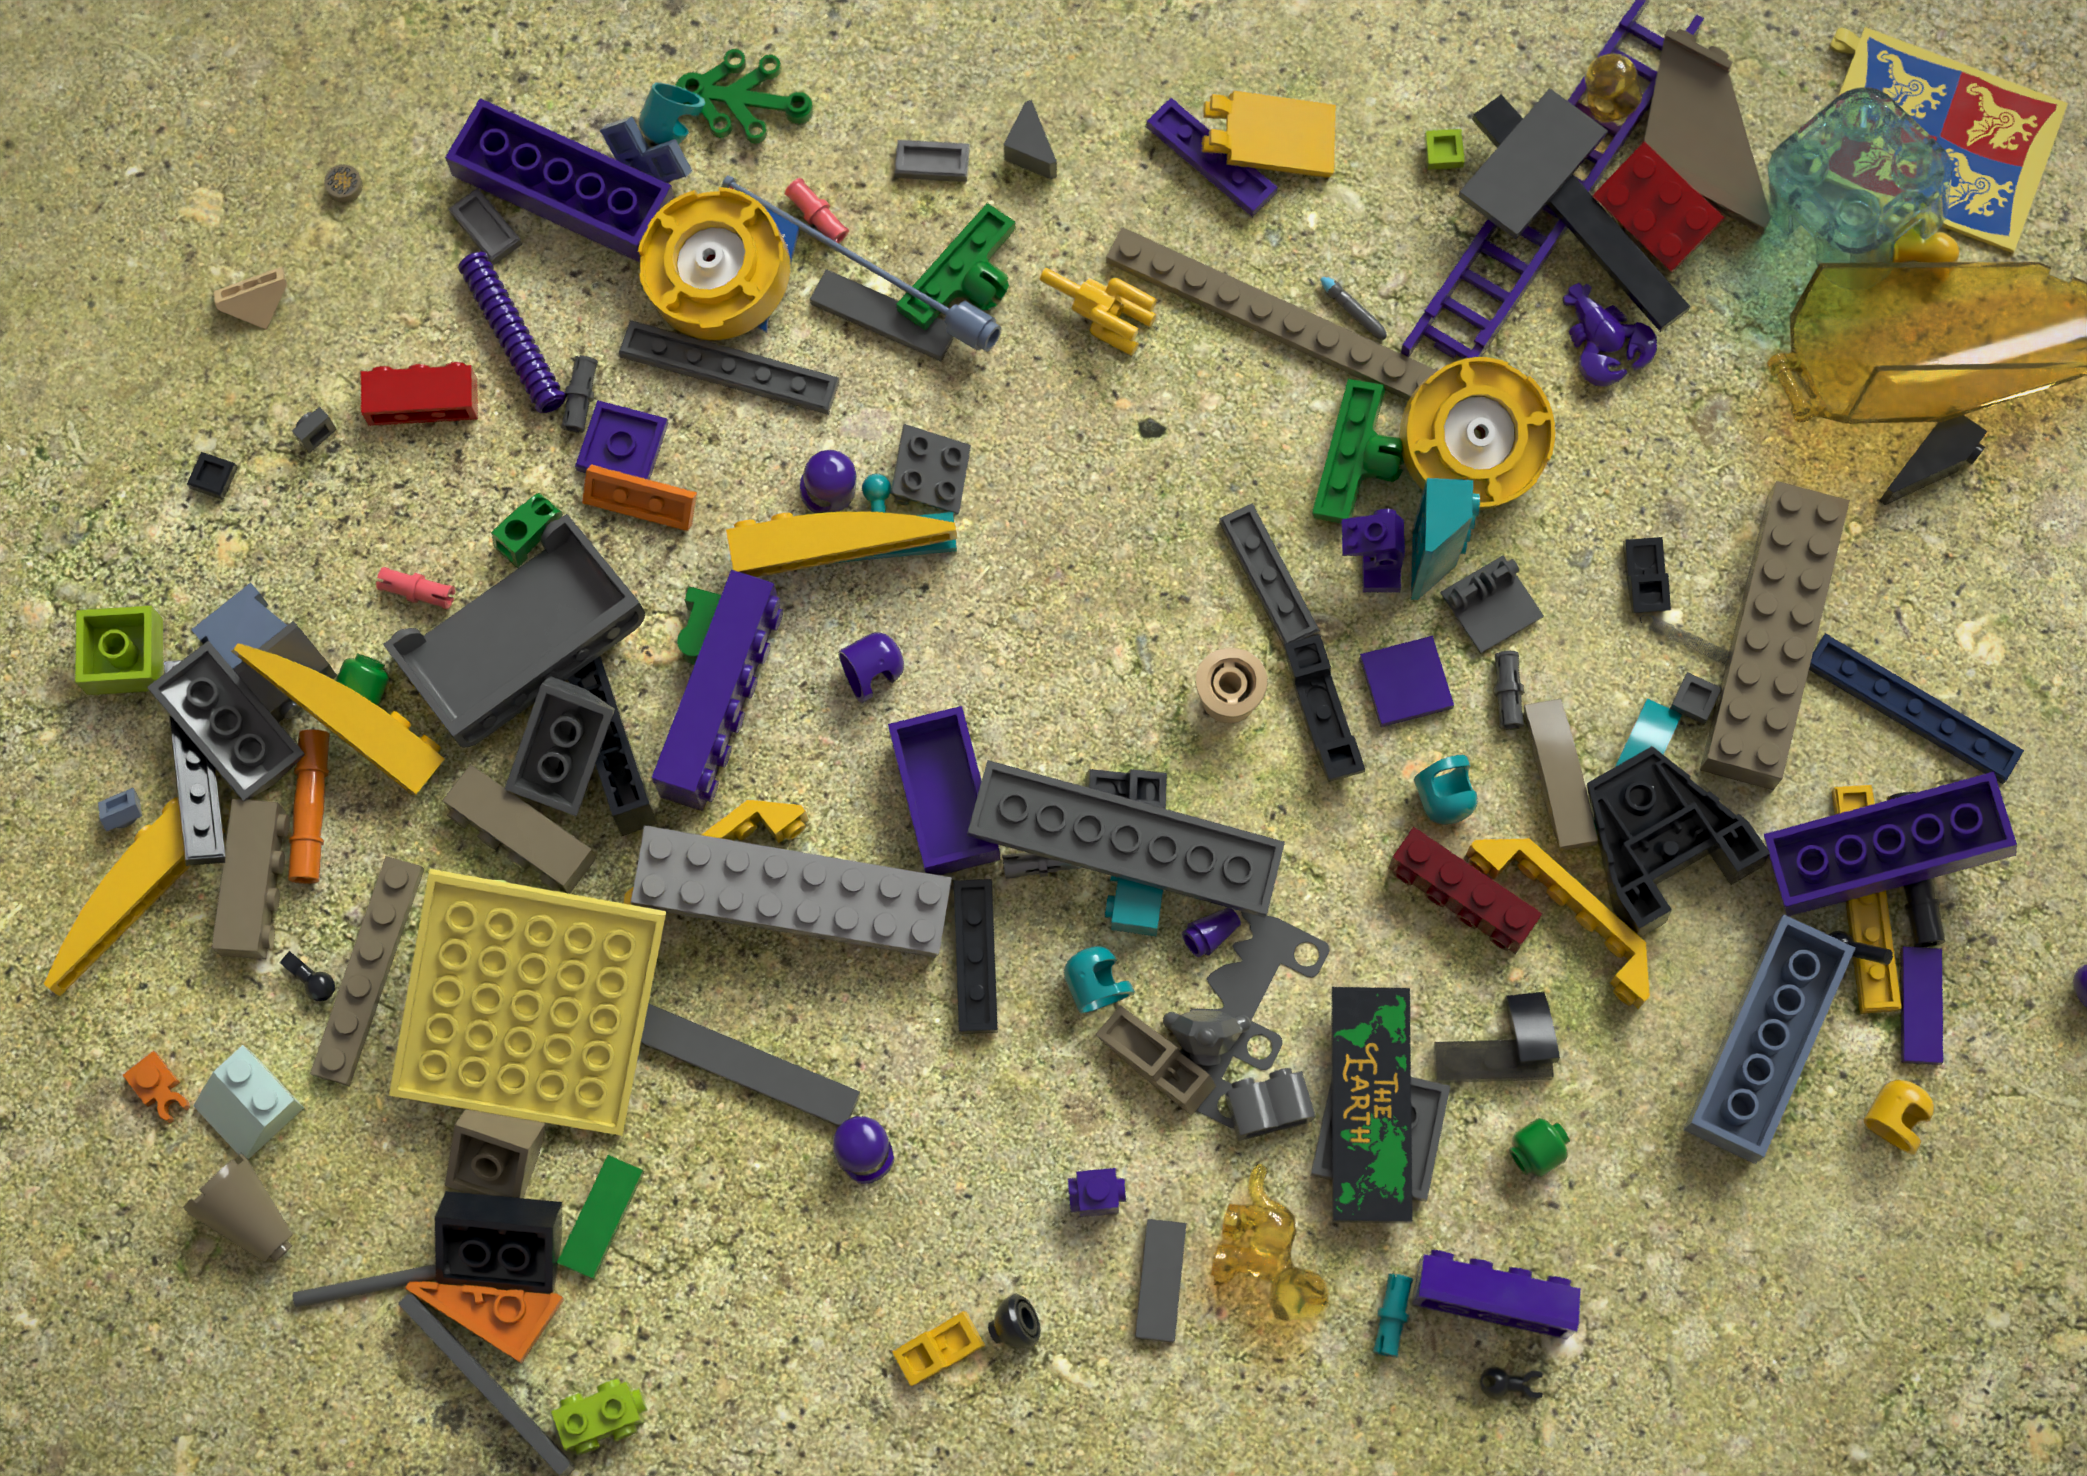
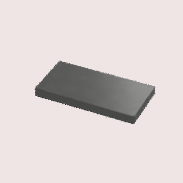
[1458,88,1608,239]

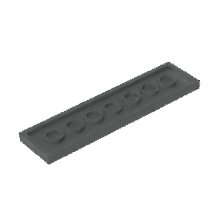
[967,760,1285,918]

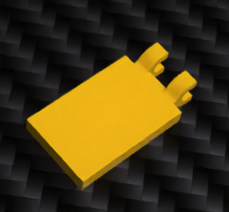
[1202,91,1336,178]

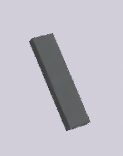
[810,269,954,362]
[1219,503,1320,646]

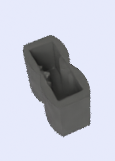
[1225,1068,1315,1141]

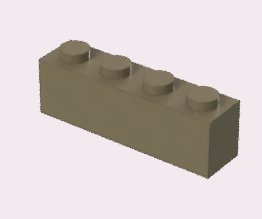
[442,764,597,894]
[212,799,290,959]

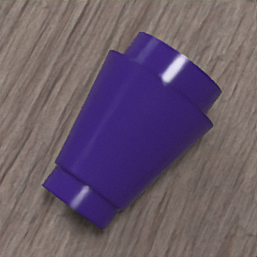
[1182,907,1241,958]

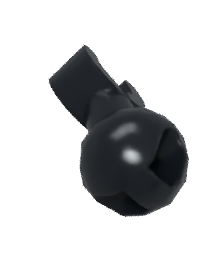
[279,951,335,1002]
[1479,1366,1543,1400]

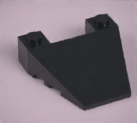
[1587,746,1770,937]

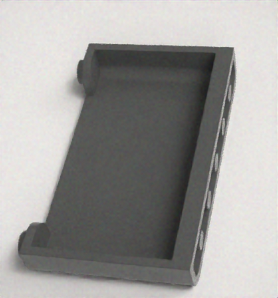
[383,514,645,748]

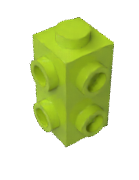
[551,1379,647,1455]

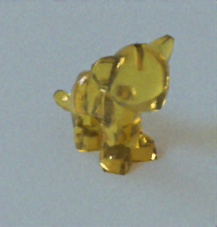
[1211,1164,1330,1321]

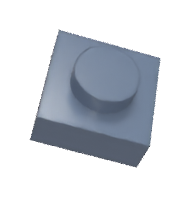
[98,788,142,832]

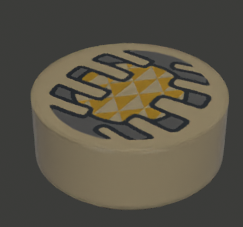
[324,164,363,203]

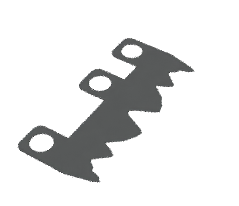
[1179,911,1329,1129]

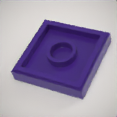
[575,400,669,480]
[1360,636,1454,727]

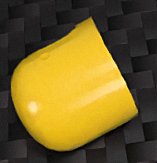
[1864,1080,1934,1155]

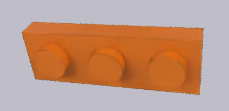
[582,465,697,531]

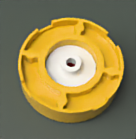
[638,187,790,340]
[1399,357,1555,510]

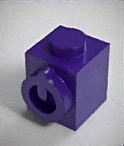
[1068,1168,1126,1217]

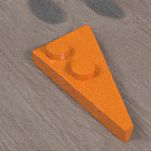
[405,1281,564,1364]

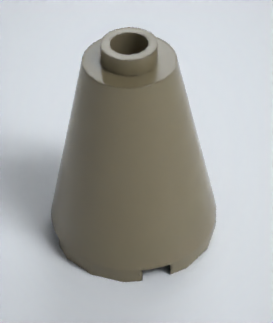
[183,1153,293,1262]

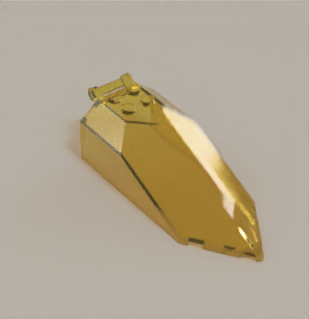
[1767,262,2087,424]

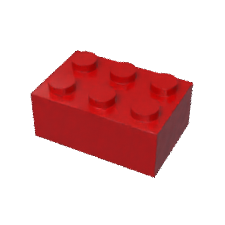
[1592,141,1726,272]

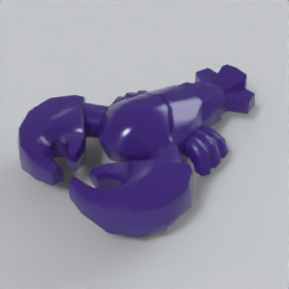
[1562,283,1657,387]

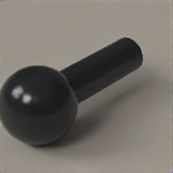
[1829,931,1893,965]

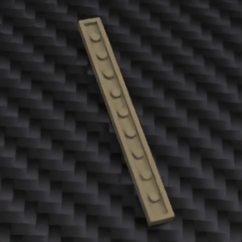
[1106,227,1438,400]

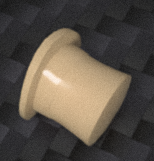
[1196,648,1268,723]

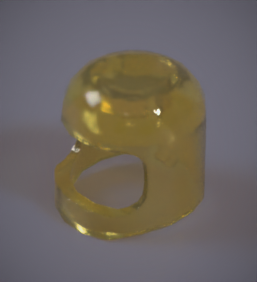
[1585,53,1643,123]

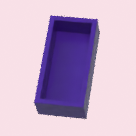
[888,706,1000,876]

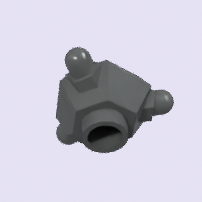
[1163,1010,1251,1065]

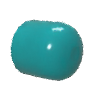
[639,82,705,145]
[1414,755,1478,825]
[1064,946,1135,1013]

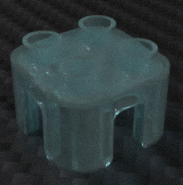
[1768,87,1952,288]

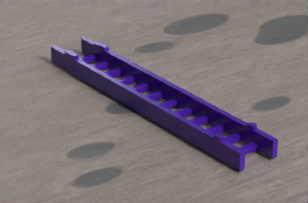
[1400,0,1704,359]

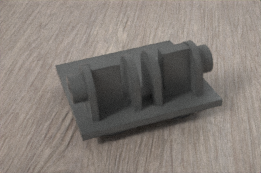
[891,424,971,514]
[1440,555,1544,654]

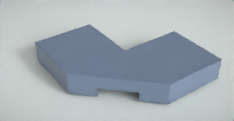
[600,116,692,183]

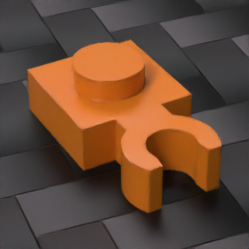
[123,1051,190,1123]

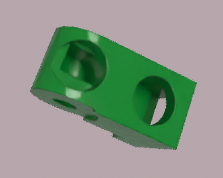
[491,493,563,568]
[677,586,721,665]

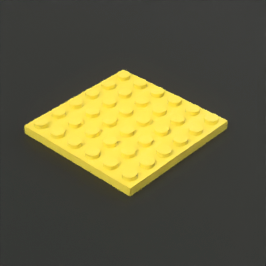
[389,869,666,1136]

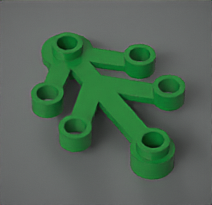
[675,49,814,144]

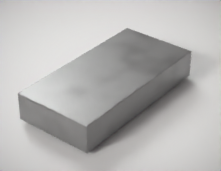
[895,140,970,182]
[449,188,522,265]

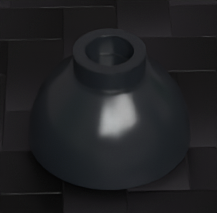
[988,1293,1041,1348]

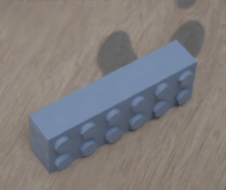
[1683,914,1855,1164]

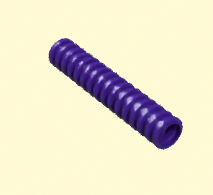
[458,252,566,413]

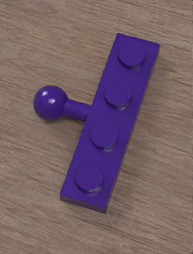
[1146,98,1278,217]

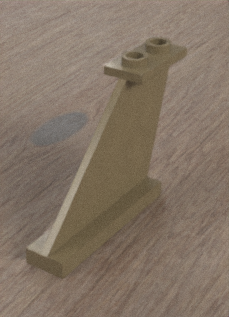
[1644,28,1772,235]

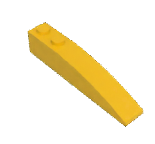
[726,512,958,577]
[231,643,445,795]
[44,797,225,997]

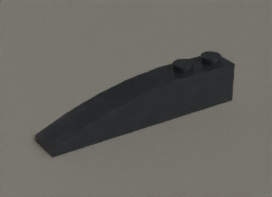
[568,655,658,837]

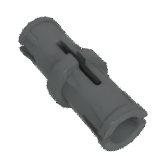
[561,355,598,433]
[1494,651,1525,730]

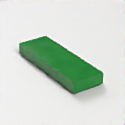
[557,1155,644,1280]

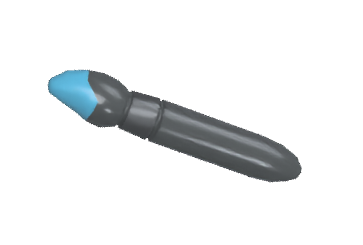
[1320,277,1387,340]

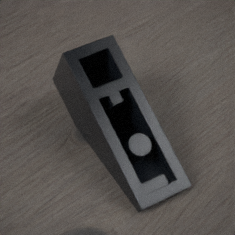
[1879,406,1988,505]

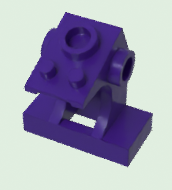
[1342,509,1405,593]

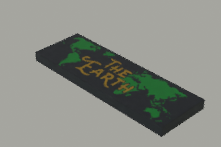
[1331,987,1413,1224]

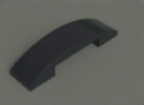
[1284,634,1366,782]

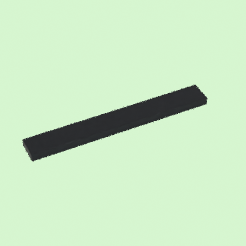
[1472,94,1690,332]

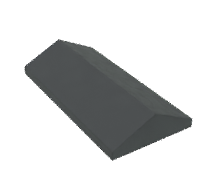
[147,641,305,802]

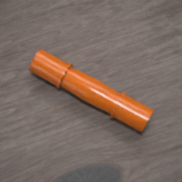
[288,729,330,884]

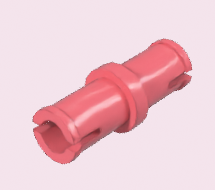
[784,178,849,244]
[376,567,455,609]

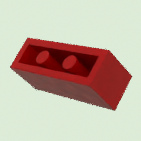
[361,362,478,426]

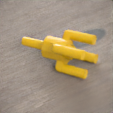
[1039,268,1157,356]

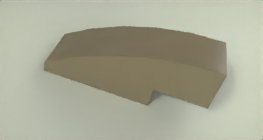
[1096,1005,1216,1116]

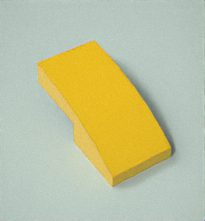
[892,1311,985,1387]

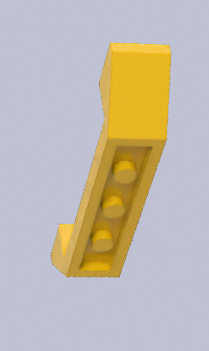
[623,799,809,905]
[1466,838,1650,1009]

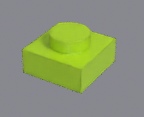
[1424,129,1465,170]

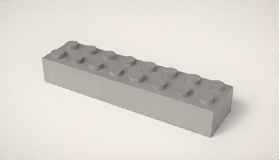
[631,826,951,958]

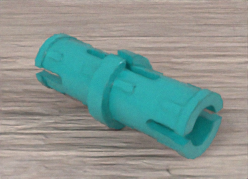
[1373,1273,1413,1358]

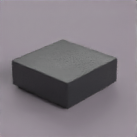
[187,452,238,500]

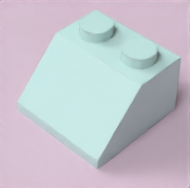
[193,1045,304,1159]

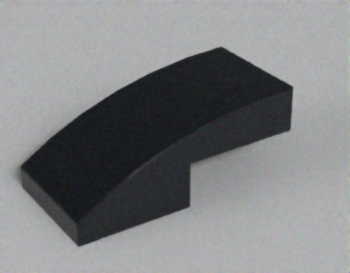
[1623,537,1671,613]
[1085,769,1167,809]
[1505,992,1560,1066]

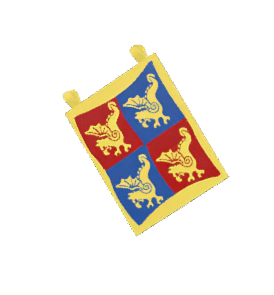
[1789,27,2068,253]

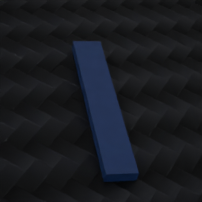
[1809,633,2024,784]

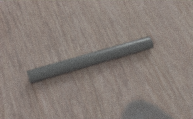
[293,1262,451,1308]

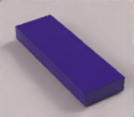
[1900,946,1943,1065]

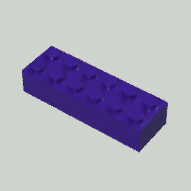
[445,98,675,262]
[651,569,783,811]
[1764,772,2017,917]

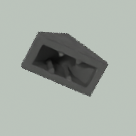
[1004,100,1057,179]

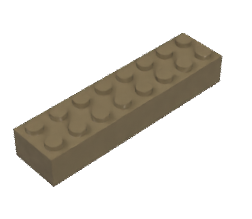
[1700,481,1850,790]

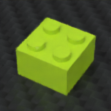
[75,605,163,695]

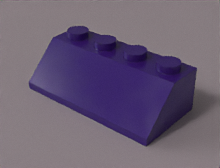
[1411,1250,1581,1340]

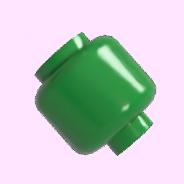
[335,653,390,706]
[1509,1118,1570,1177]

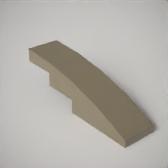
[1523,698,1598,851]

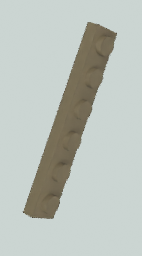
[310,856,424,1087]

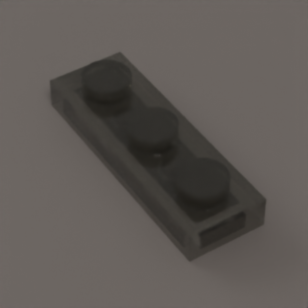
[1433,1040,1554,1083]

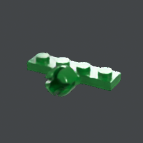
[896,203,1016,331]
[1312,379,1404,524]

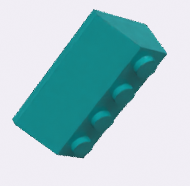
[1411,478,1480,600]

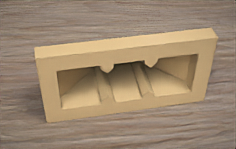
[213,267,287,330]

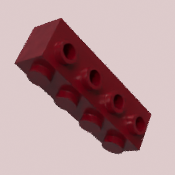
[1388,827,1543,954]

